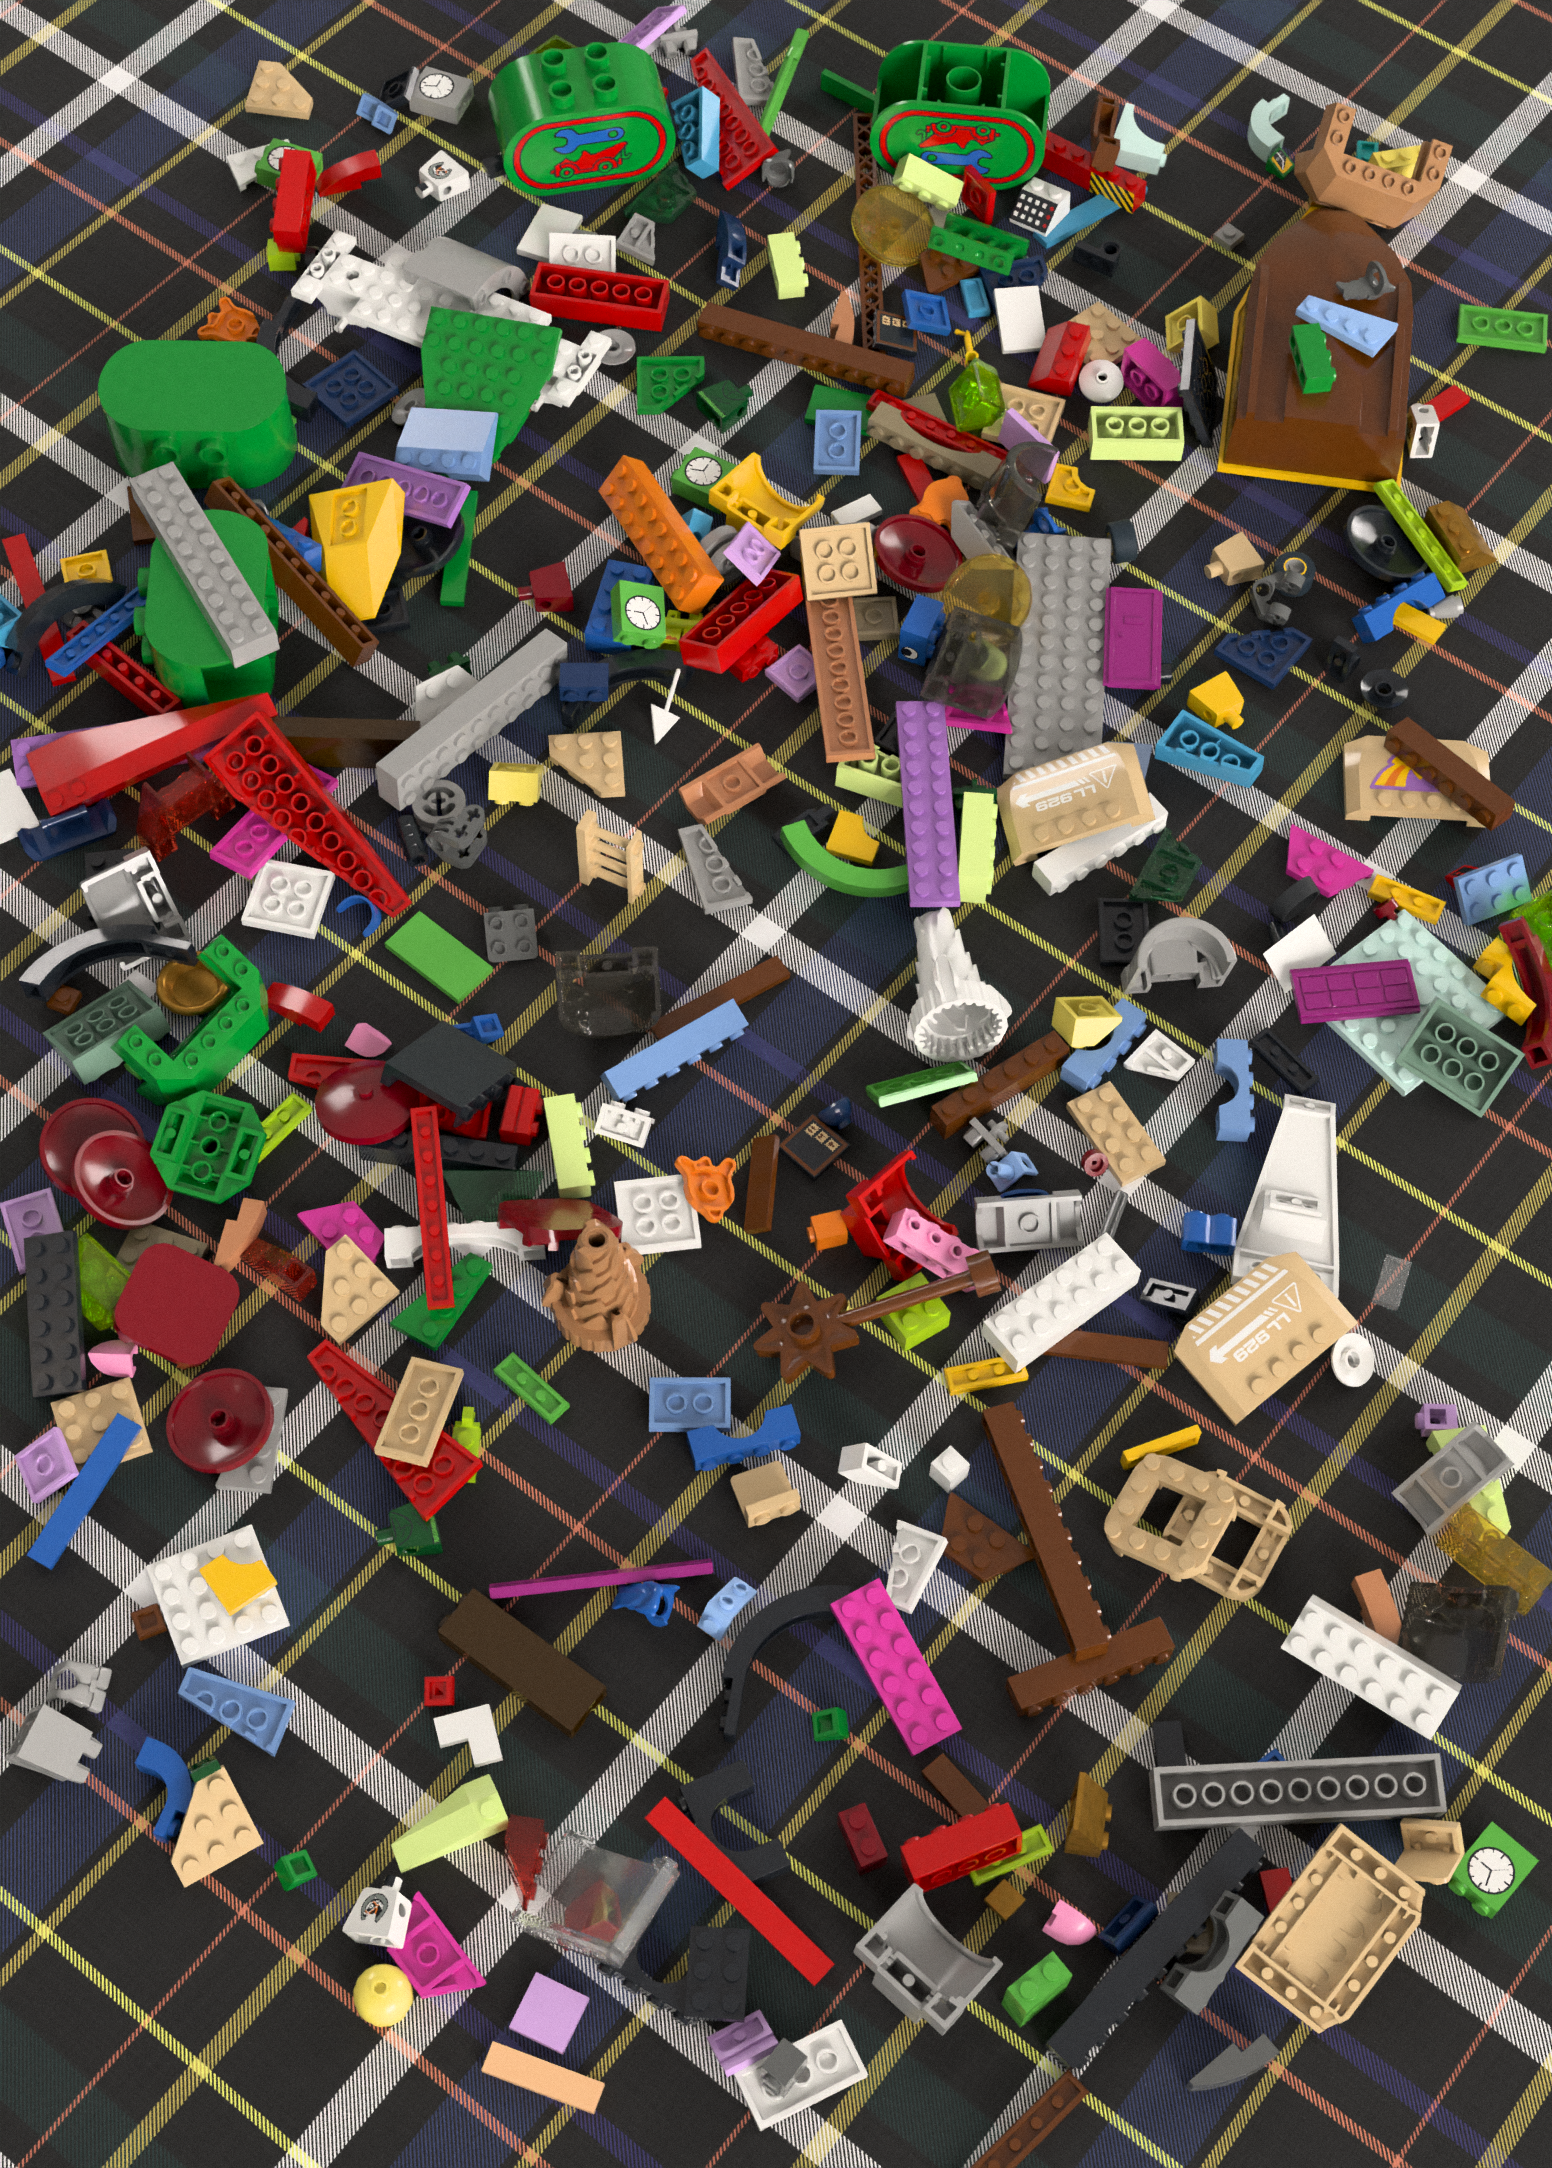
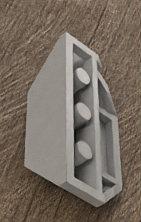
[951,500,1016,570]

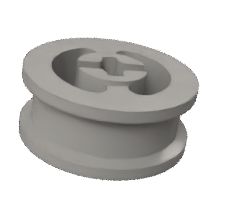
[412,780,467,834]

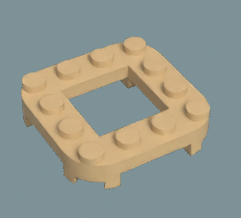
[1104,1453,1237,1582]
[1162,1469,1293,1602]

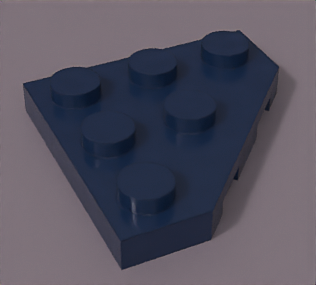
[979,255,1049,322]
[1214,627,1313,690]

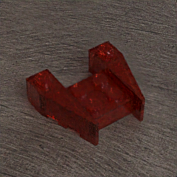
[136,751,236,863]

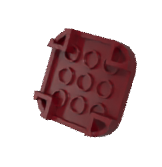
[497,1198,623,1251]
[111,1243,240,1370]

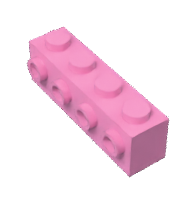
[882,1208,980,1293]

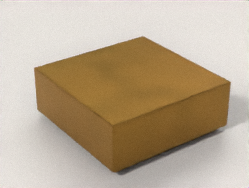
[984,1879,1026,1922]

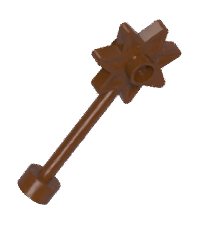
[753,1250,1002,1384]

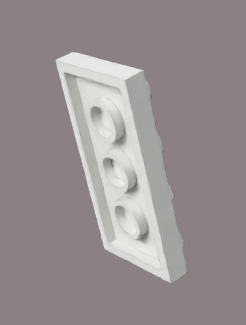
[734,2020,868,2131]

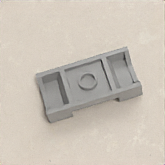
[974,1189,1084,1253]
[1392,1421,1515,1536]

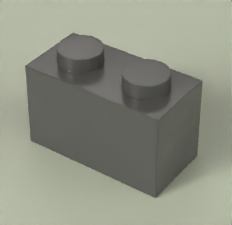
[760,2037,808,2098]

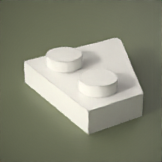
[1124,1029,1195,1081]

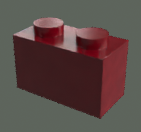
[837,1802,888,1876]

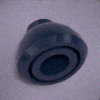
[818,1096,852,1130]

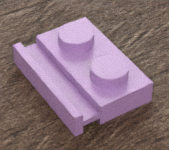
[707,2009,779,2077]

